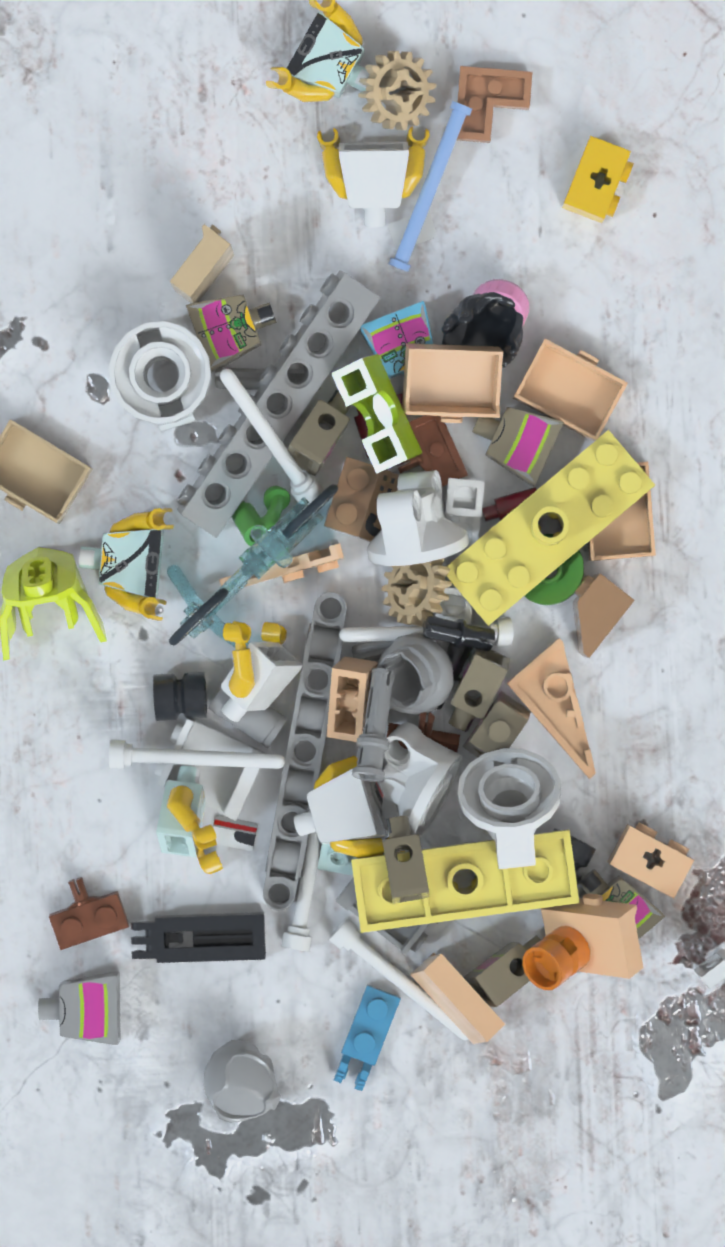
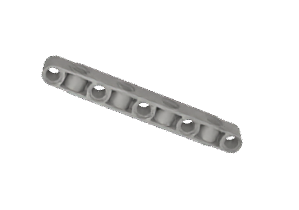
[263,592,347,911]

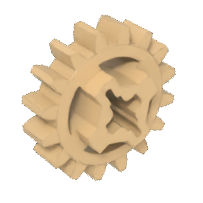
[358,51,436,130]
[381,558,452,626]

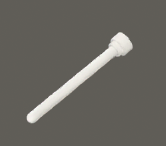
[220,369,323,505]
[339,617,513,646]
[109,739,285,769]
[281,832,322,951]
[328,917,469,1040]

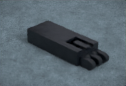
[131,912,266,963]

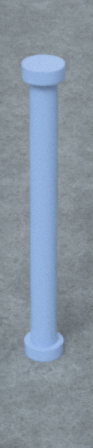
[388,101,472,272]

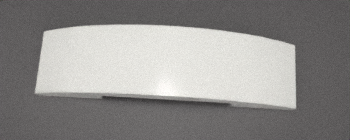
[435,478,485,625]

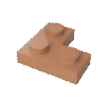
[457,66,533,143]

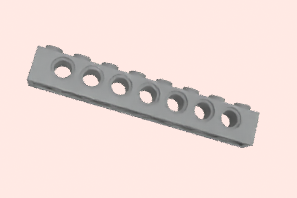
[177,271,381,538]

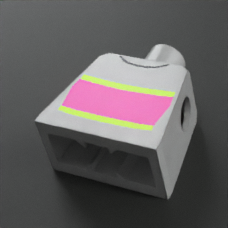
[38,972,121,1045]

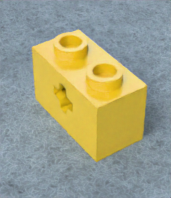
[562,135,634,223]

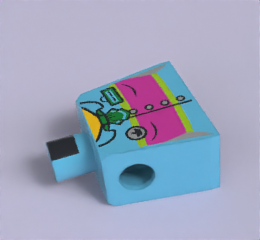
[359,301,433,379]

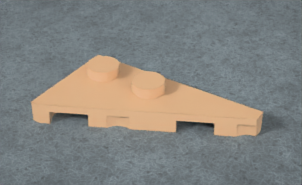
[219,543,344,592]
[507,638,596,779]

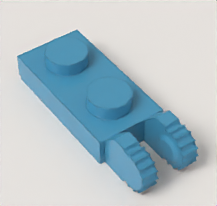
[333,984,401,1091]

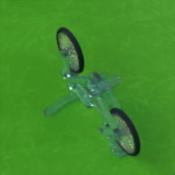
[167,484,338,648]

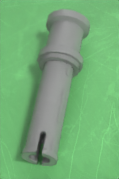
[352,668,395,782]

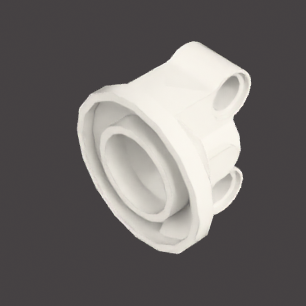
[109,321,211,432]
[367,470,469,566]
[374,723,462,839]
[458,748,561,869]

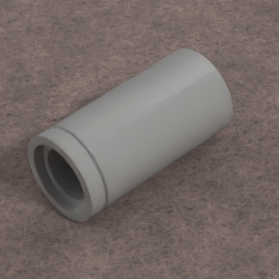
[208,688,288,748]

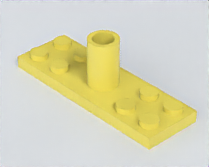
[446,430,655,626]
[351,829,579,933]

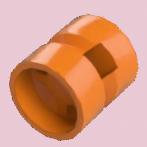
[522,926,590,990]

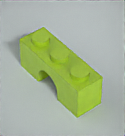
[332,354,422,473]

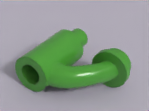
[231,486,290,547]

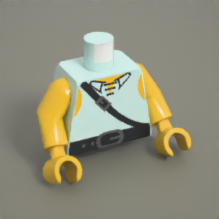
[266,0,370,102]
[79,508,174,621]
[156,766,223,874]

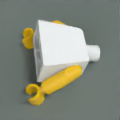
[317,126,430,227]
[221,621,304,722]
[294,756,405,858]

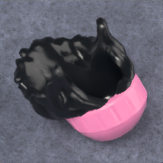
[441,279,529,368]

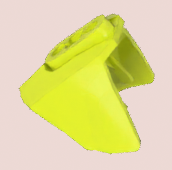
[0,547,107,661]

